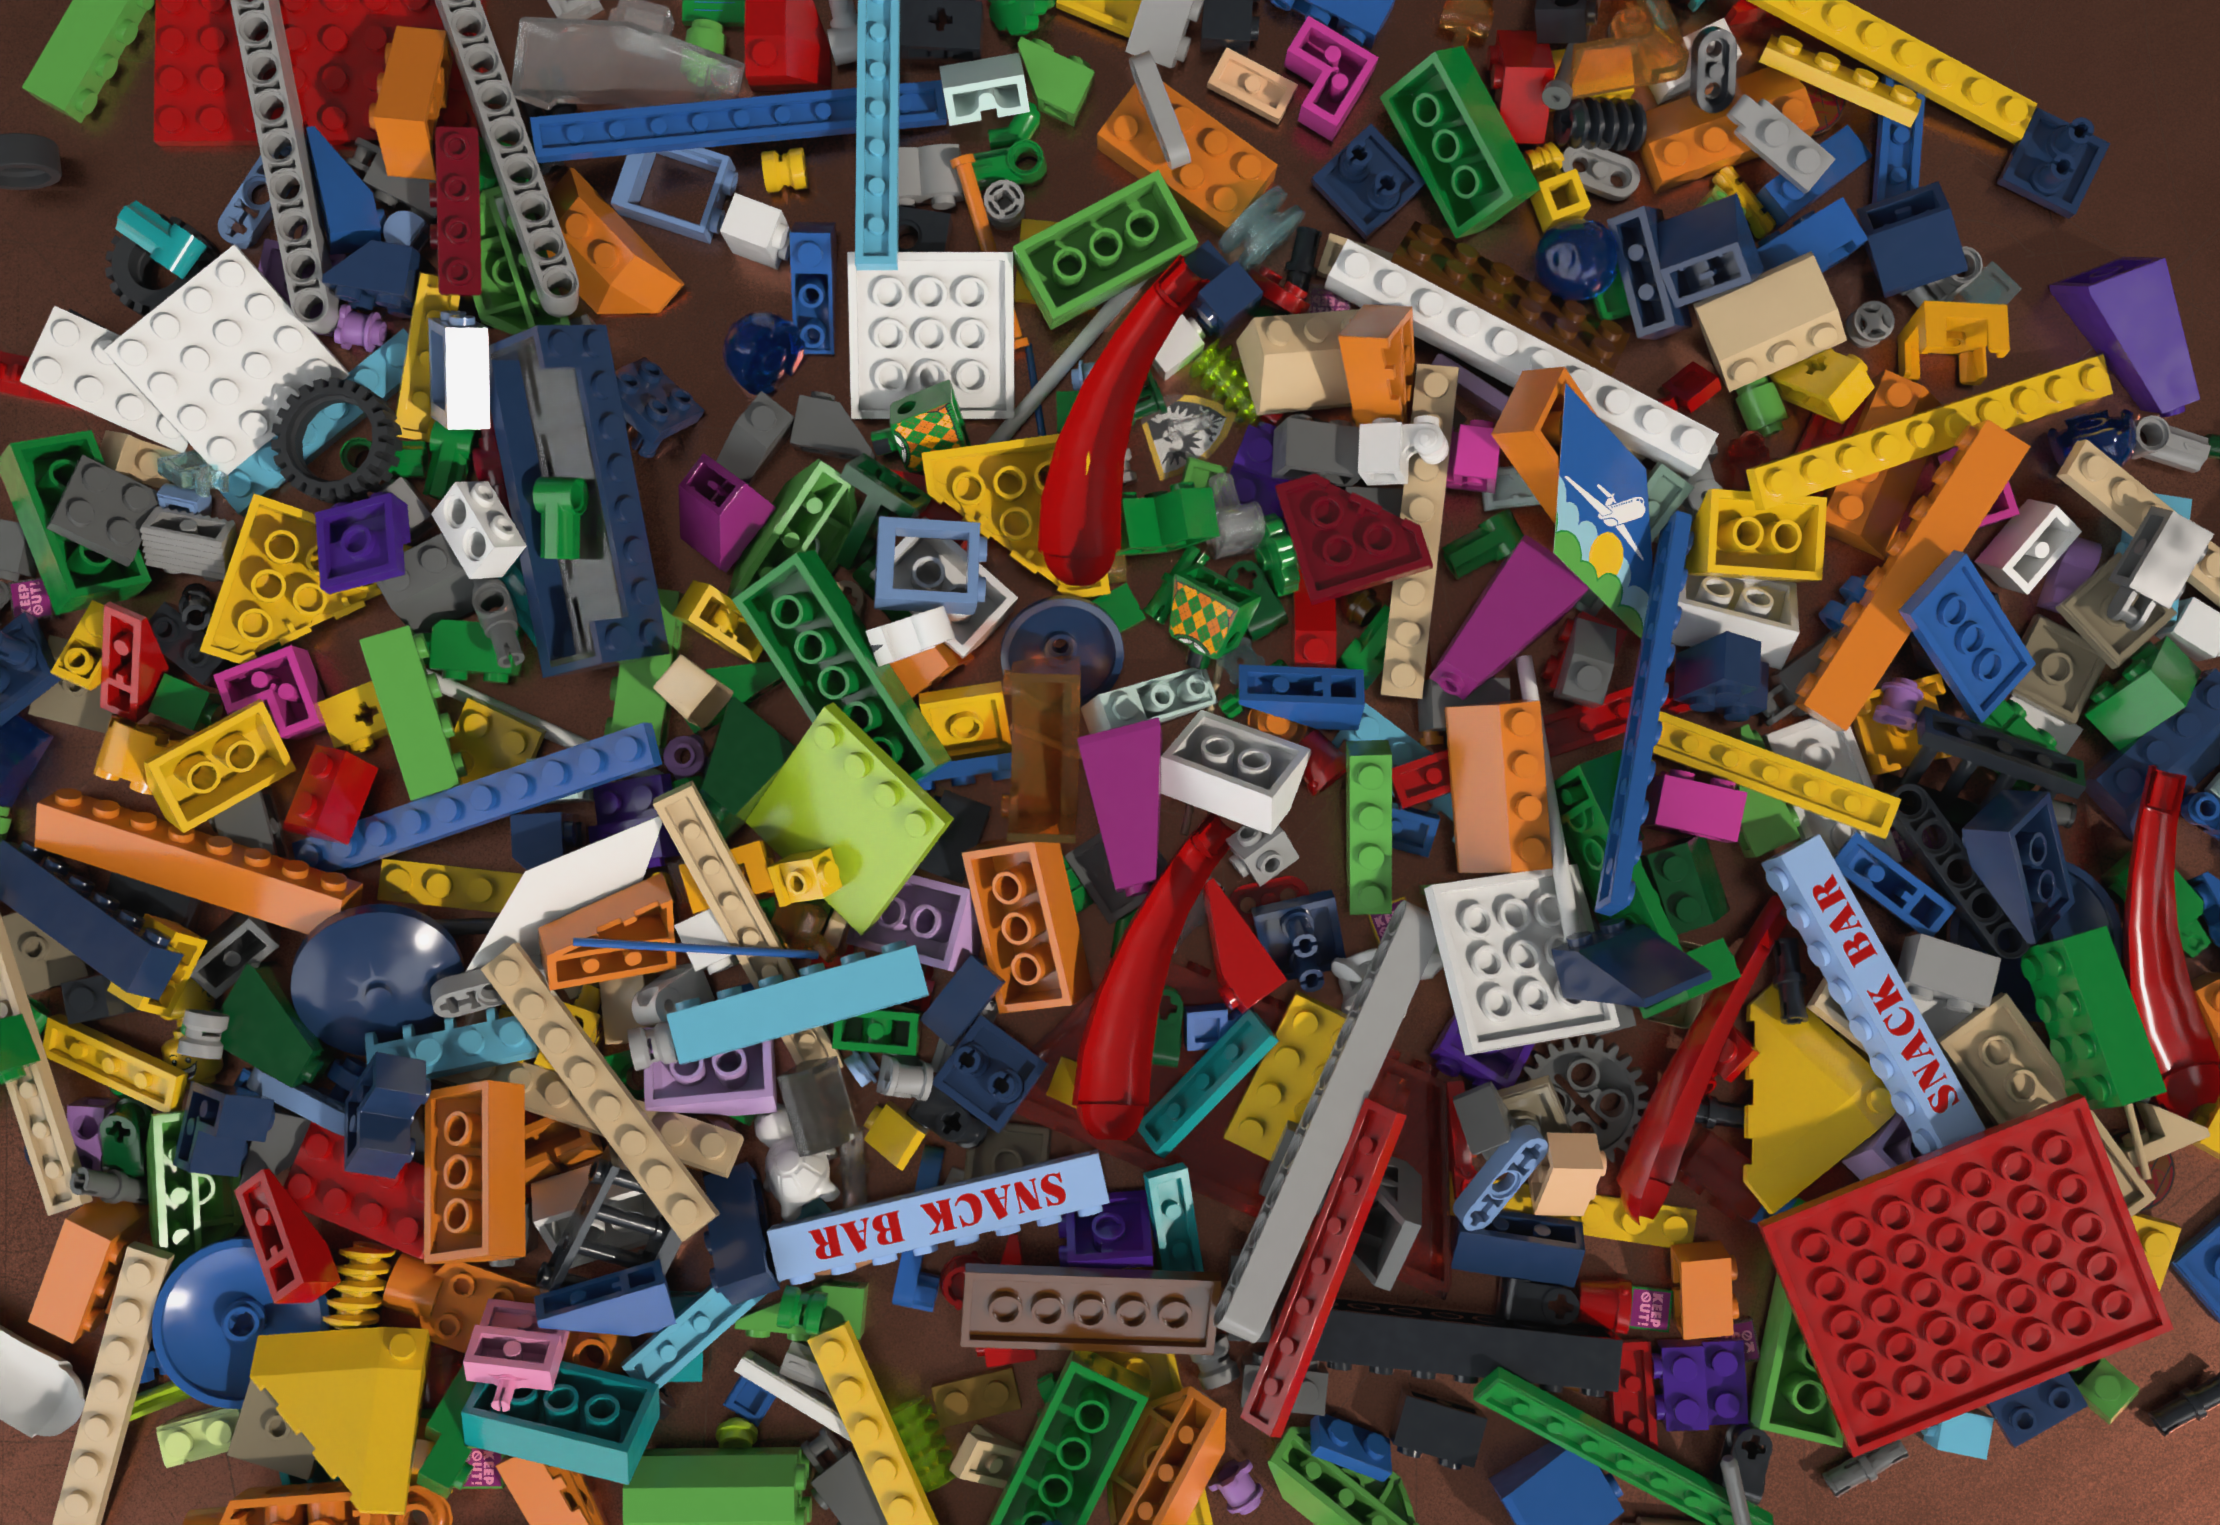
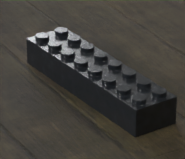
[1273,1292,1623,1397]

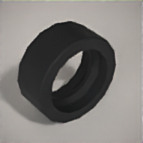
[0,133,62,190]

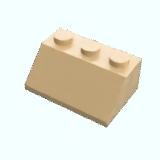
[1693,251,1847,392]
[1236,309,1360,415]

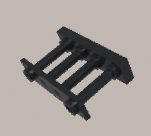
[1880,706,2086,831]
[536,1143,707,1294]

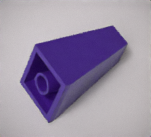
[2049,257,2200,417]

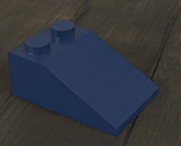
[1962,790,2075,944]
[1551,918,1712,1008]

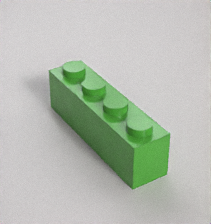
[22,0,155,123]
[604,589,684,757]
[359,625,468,801]
[1346,740,1392,915]

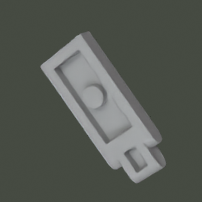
[1727,94,1835,194]

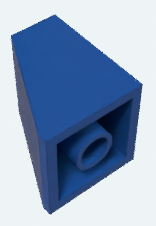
[1488,1442,1624,1525]

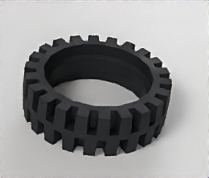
[271,378,403,504]

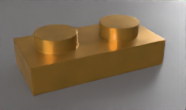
[931,1365,1022,1428]

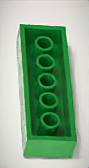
[732,550,952,783]
[986,1351,1151,1525]

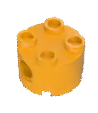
[93,715,190,795]

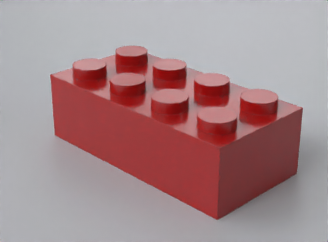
[283,1121,425,1259]

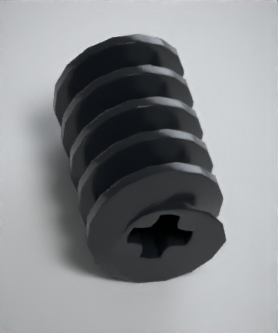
[1553,95,1647,152]

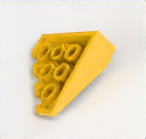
[921,434,1111,598]
[200,494,413,664]
[1743,982,1896,1214]
[249,1327,432,1515]

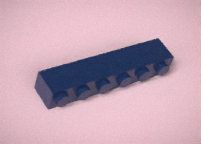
[0,840,184,1000]

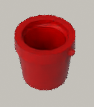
[1297,729,1346,797]
[939,1251,988,1310]
[1576,1279,1632,1334]

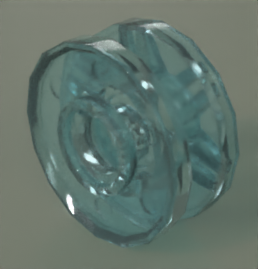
[1218,185,1306,272]

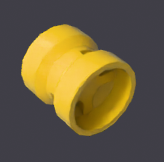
[761,147,808,193]

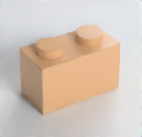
[1528,1132,1607,1216]

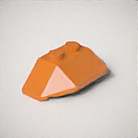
[546,168,685,314]
[1107,1386,1226,1525]

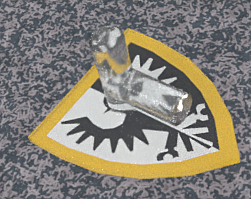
[1140,394,1237,481]

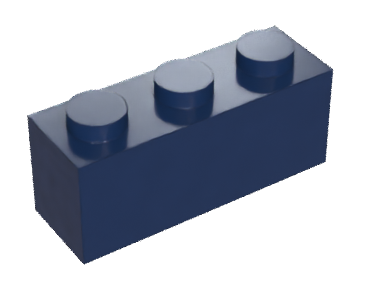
[1607,206,1693,340]
[703,1162,780,1305]
[1449,1210,1586,1287]

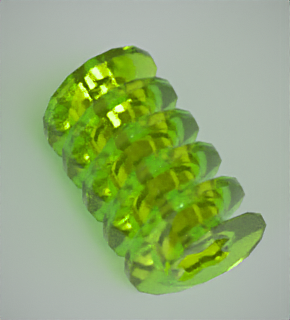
[1189,337,1261,425]
[889,1395,957,1493]

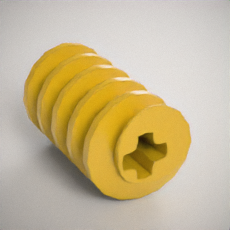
[322,1241,395,1330]

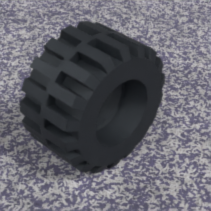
[105,214,220,317]

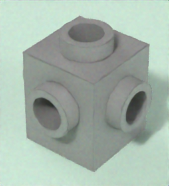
[1225,825,1300,887]

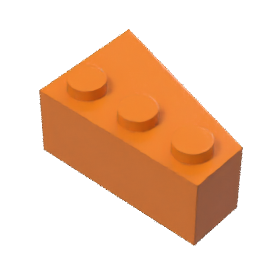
[369,26,452,180]
[1338,304,1416,428]
[538,872,676,991]
[28,1197,149,1344]
[495,1455,605,1525]

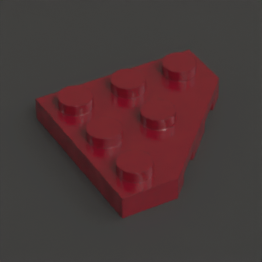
[1275,473,1433,605]

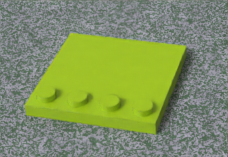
[745,702,954,936]

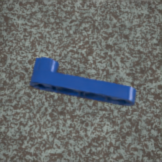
[892,1144,946,1312]

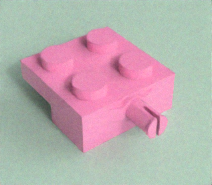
[463,1298,570,1412]

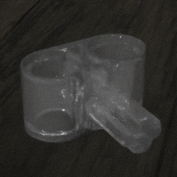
[1206,472,1265,560]

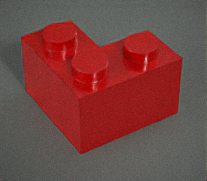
[1487,30,1556,144]

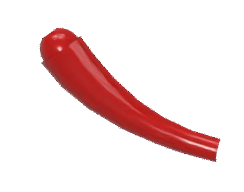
[1038,254,1210,586]
[2123,765,2220,1120]
[1072,812,1237,1141]
[1616,895,1788,1226]

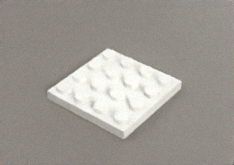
[104,244,350,479]
[847,252,1015,419]
[1424,864,1620,1056]

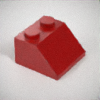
[282,744,378,845]

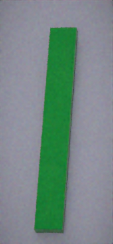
[1473,1366,1774,1525]

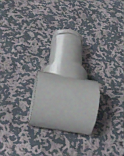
[827,0,858,66]

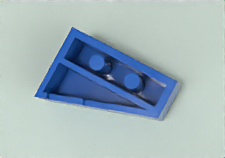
[1757,197,1868,273]

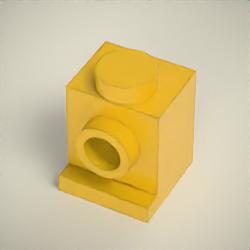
[767,847,843,907]

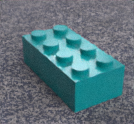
[461,1361,660,1485]

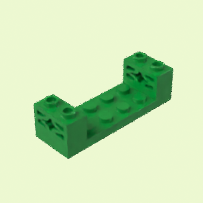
[1554,749,1742,1019]

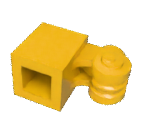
[1523,142,1591,234]

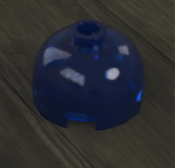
[1534,218,1619,301]
[722,310,805,395]
[2047,409,2137,467]

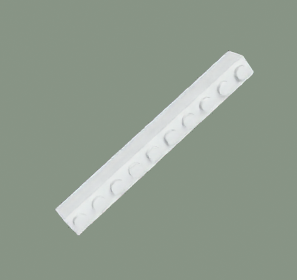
[1324,239,1719,479]

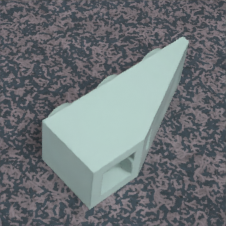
[1081,668,1218,734]

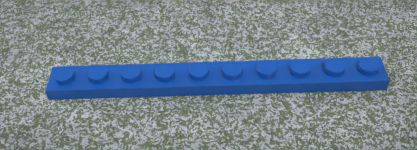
[530,80,948,163]
[1595,510,1694,916]
[292,722,662,873]

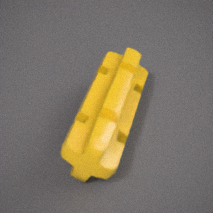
[1712,165,1776,239]

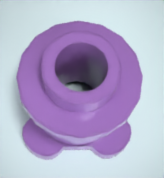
[334,304,387,352]
[1873,677,1924,730]
[663,735,708,780]
[1207,1459,1264,1515]

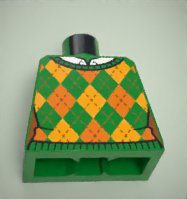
[871,380,972,472]
[1169,563,1262,669]

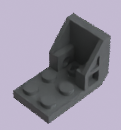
[1259,1120,1422,1291]

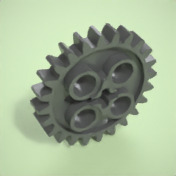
[1515,1035,1649,1162]

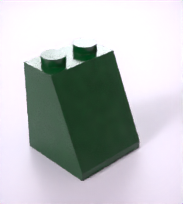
[698,696,796,842]
[1640,835,1730,935]
[219,961,337,1088]

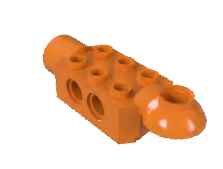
[382,1252,632,1375]
[182,1481,453,1525]

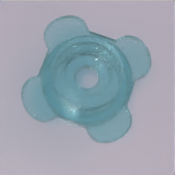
[1216,637,1265,686]

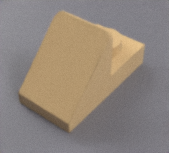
[99,430,186,489]
[2118,1102,2211,1168]
[949,1424,1024,1489]

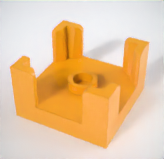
[1897,300,2010,385]
[1853,673,1952,776]
[678,840,777,914]

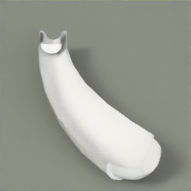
[0,1325,85,1438]

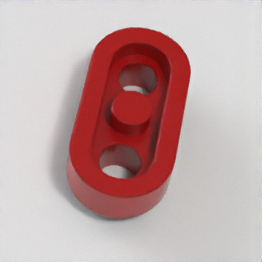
[1248,265,1311,314]
[1228,876,1309,926]

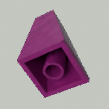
[1429,534,1590,700]
[1077,717,1163,898]

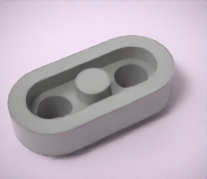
[1561,146,1640,201]

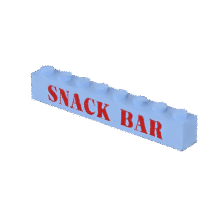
[1761,834,1986,1155]
[767,1149,1110,1285]

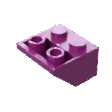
[678,453,776,573]

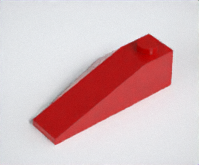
[744,0,832,91]

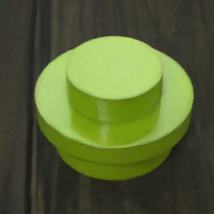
[715,1417,758,1448]

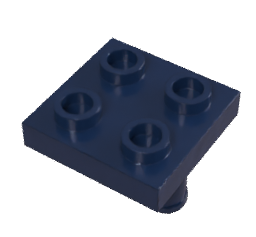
[1997,107,2110,219]
[1311,124,1426,241]
[615,357,705,458]
[0,611,62,727]
[1251,889,1346,992]
[932,1014,1050,1133]
[1986,1372,2088,1448]

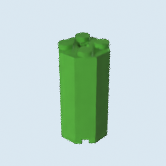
[623,1447,812,1525]

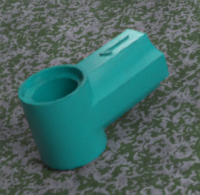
[115,200,207,279]

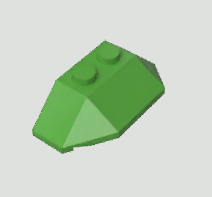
[473,180,570,342]
[727,459,858,599]
[146,1110,243,1277]
[1267,1426,1419,1525]

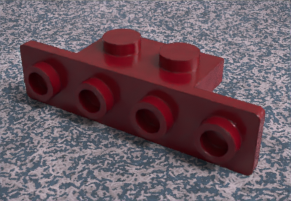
[429,126,482,296]

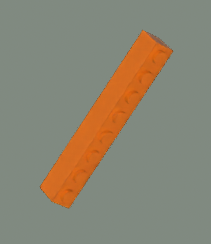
[1793,419,2031,731]
[34,788,363,935]

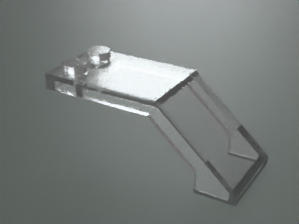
[511,17,745,110]

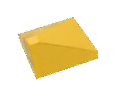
[1046,1056,1077,1109]

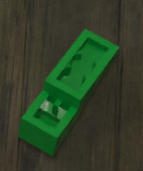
[417,1364,477,1499]

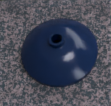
[1000,595,1124,712]

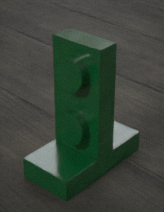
[835,453,932,570]

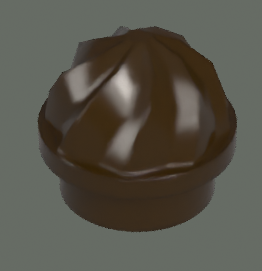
[1340,588,1382,627]

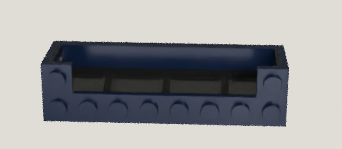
[488,325,670,678]

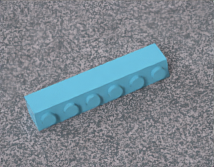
[666,940,929,1065]

